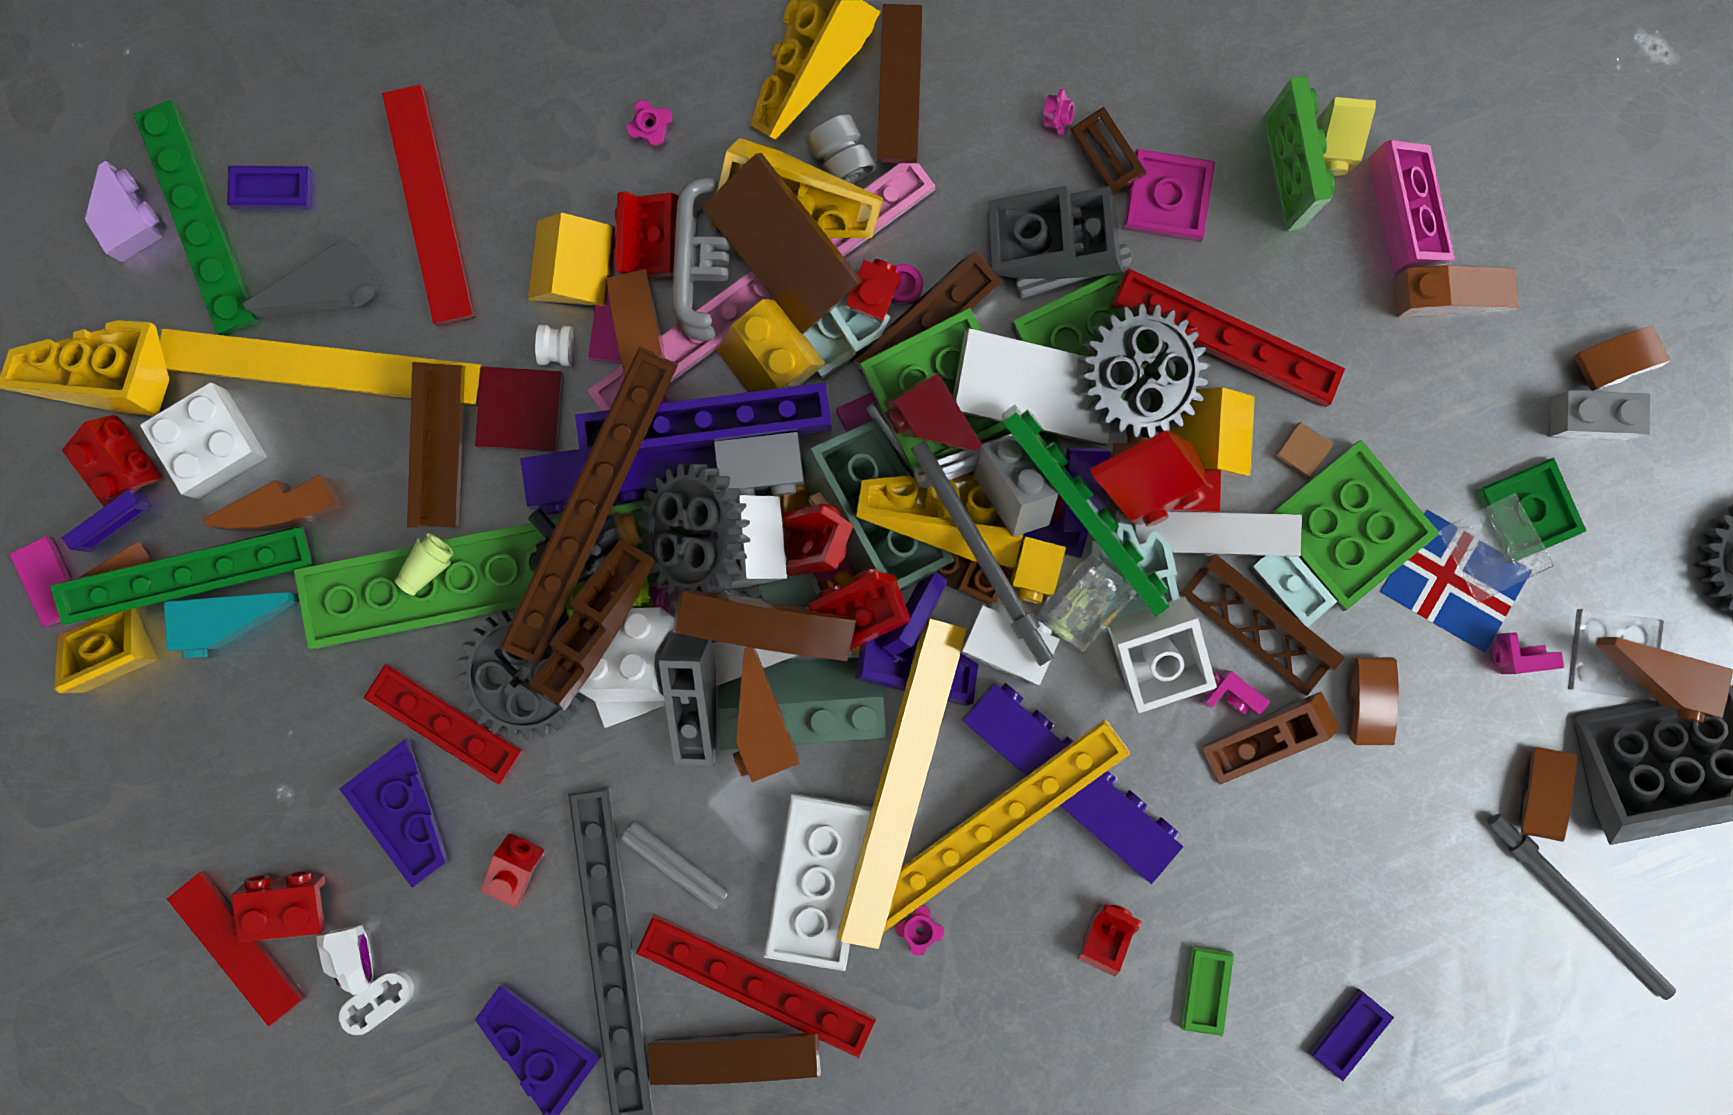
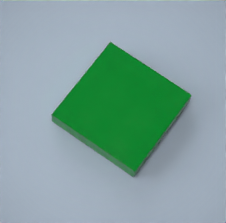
[1476,457,1587,563]

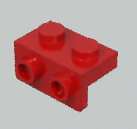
[613,191,679,278]
[62,415,161,507]
[781,503,854,576]
[807,569,911,650]
[231,870,325,943]

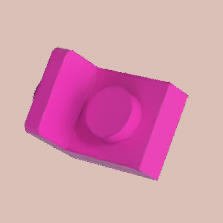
[1493,632,1564,674]
[1200,670,1270,715]

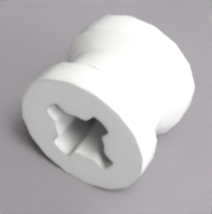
[535,324,574,366]

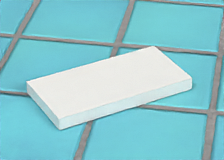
[953,328,1121,446]
[764,793,872,971]

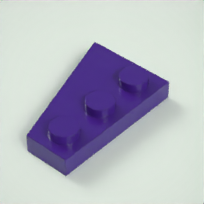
[855,631,978,706]
[339,739,448,887]
[475,983,601,1115]

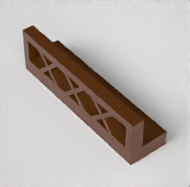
[850,251,1003,370]
[407,362,465,528]
[1179,554,1345,696]

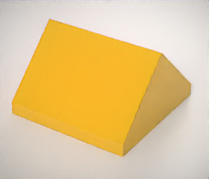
[528,212,616,306]
[1171,387,1255,477]
[54,608,158,694]

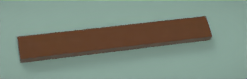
[500,346,678,665]

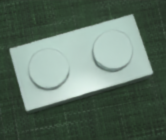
[1250,556,1337,627]

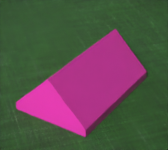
[1368,140,1455,274]

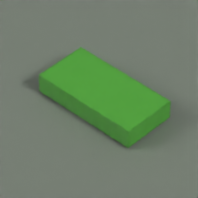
[1180,946,1234,1036]

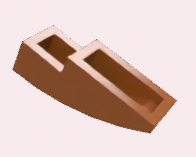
[606,269,671,385]
[203,475,345,531]

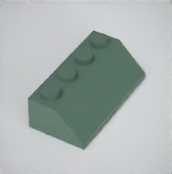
[801,420,955,592]
[718,657,887,750]

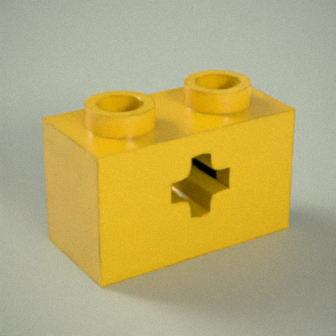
[1009,537,1066,604]

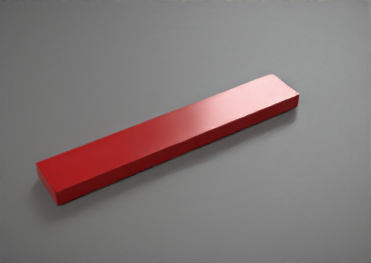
[382,84,475,326]
[1110,268,1345,407]
[635,914,876,1058]

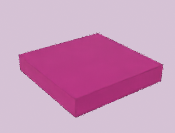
[1122,149,1215,242]

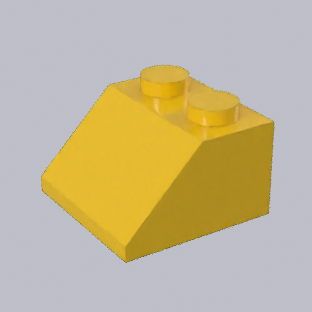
[717,299,826,392]

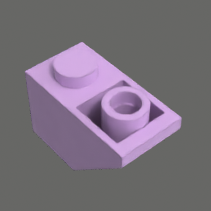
[85,161,162,263]

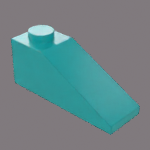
[164,592,299,659]

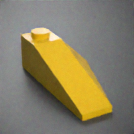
[750,0,880,140]
[710,138,883,238]
[0,320,169,416]
[856,471,1023,567]

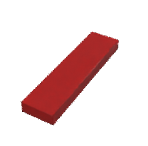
[363,664,524,785]
[167,871,305,1027]

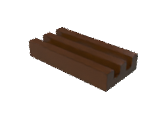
[1070,107,1147,196]

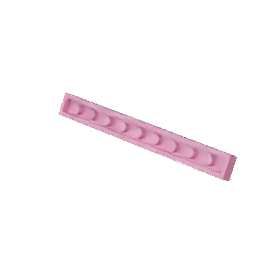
[587,162,936,411]

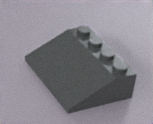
[1574,685,1733,845]

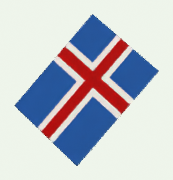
[1380,509,1532,653]

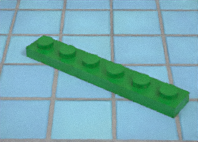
[133,100,259,336]
[1002,404,1169,617]
[50,525,313,625]

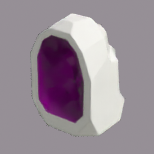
[316,925,373,995]

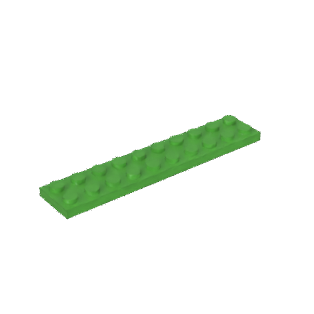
[294,499,693,650]

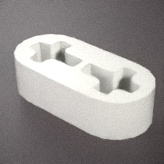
[339,970,414,1035]

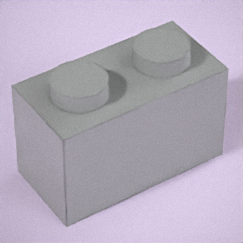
[1549,390,1650,441]
[714,432,804,496]
[974,435,1058,537]

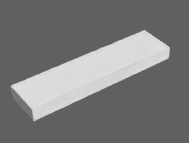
[1135,512,1302,557]

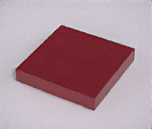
[475,366,563,453]

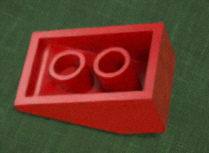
[1090,430,1214,527]

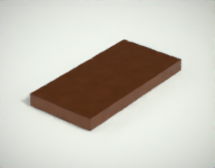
[702,153,863,334]

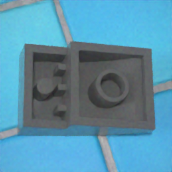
[988,185,1122,279]

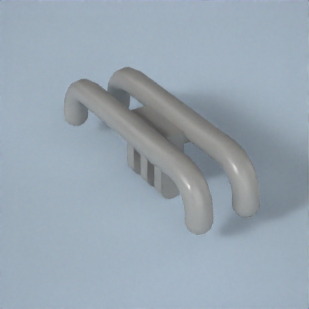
[672,176,730,341]

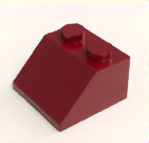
[883,373,983,451]

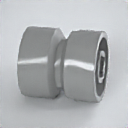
[805,114,876,184]

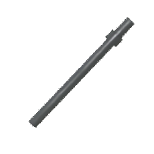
[911,441,1054,666]
[1488,813,1677,1000]

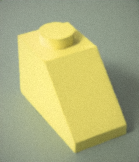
[1316,97,1376,176]

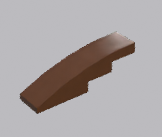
[877,4,923,164]
[528,539,655,711]
[673,589,856,661]
[647,1033,821,1085]

